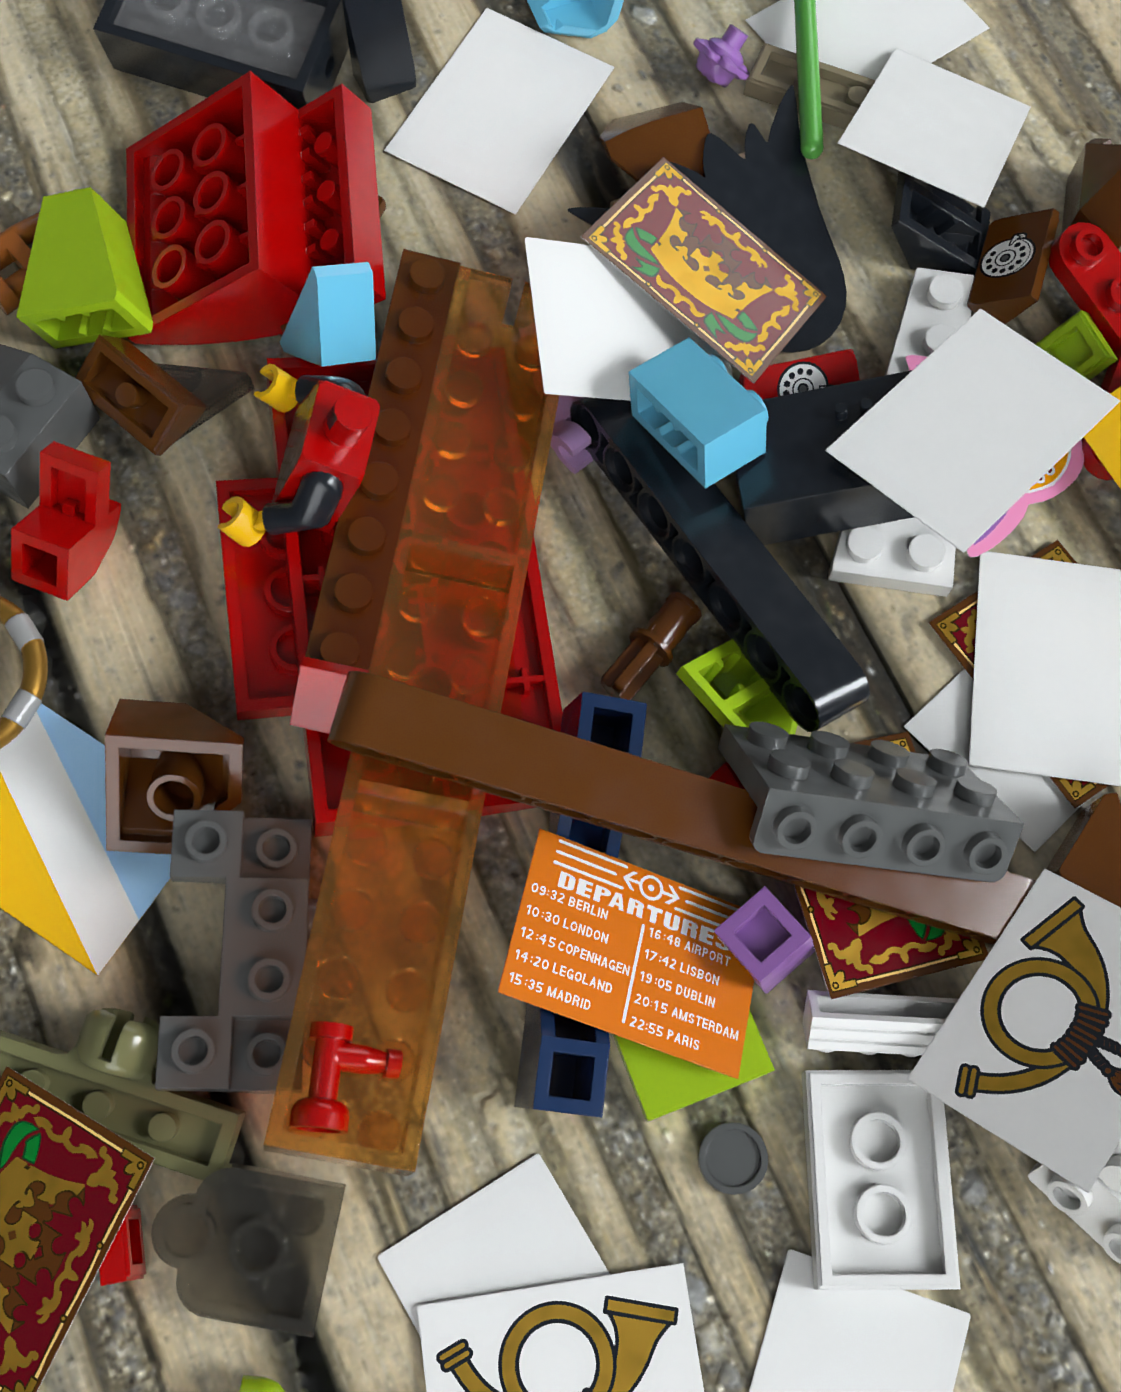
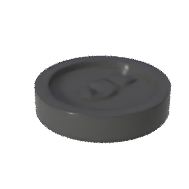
[698,1122,768,1195]

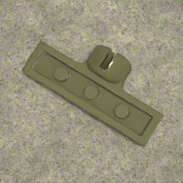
[0,1008,246,1185]

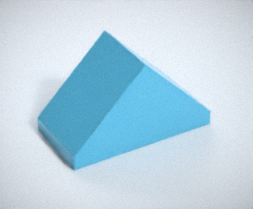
[280,262,376,367]

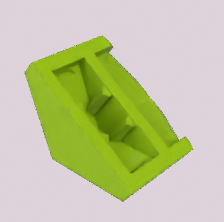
[676,639,798,735]

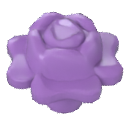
[693,24,750,88]

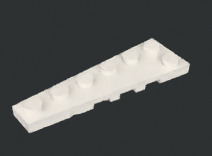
[828,267,974,597]

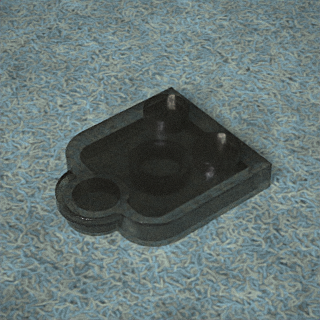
[151,1163,346,1338]

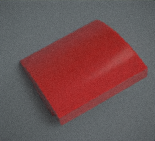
[126,71,386,345]

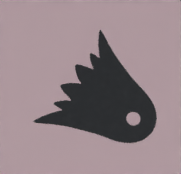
[568,85,847,353]

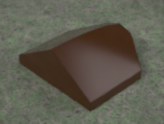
[600,102,710,182]

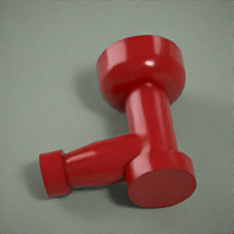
[288,1021,403,1134]

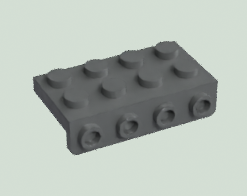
[718,722,1024,882]

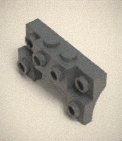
[155,810,322,1094]

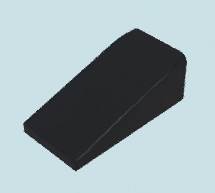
[342,0,416,103]

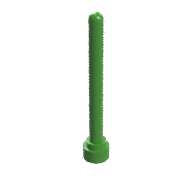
[794,0,824,160]

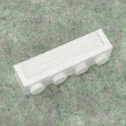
[802,990,959,1057]

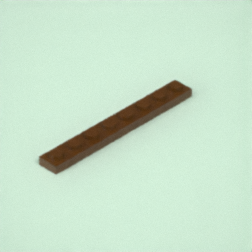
[305,249,461,673]

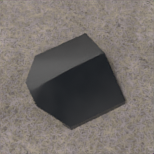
[891,171,991,276]

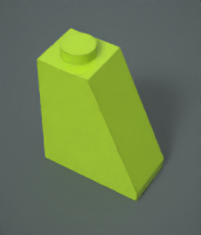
[16,187,153,349]

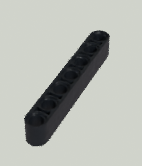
[570,397,870,732]

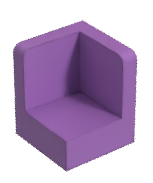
[714,886,815,994]

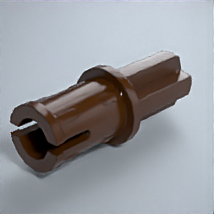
[601,592,702,700]

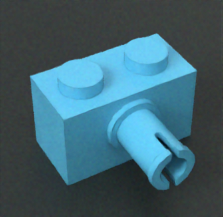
[628,337,769,489]

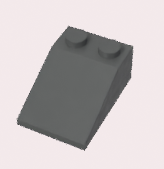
[0,344,100,509]

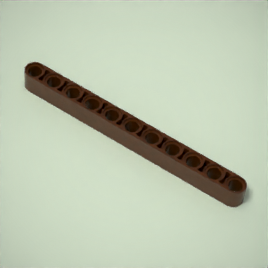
[327,671,1036,945]

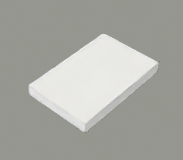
[801,1070,961,1290]

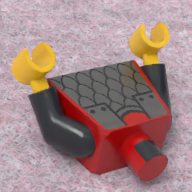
[217,364,380,547]

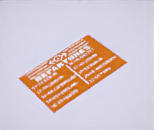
[498,828,754,1079]

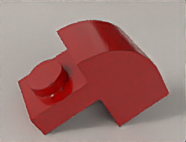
[11,441,121,601]

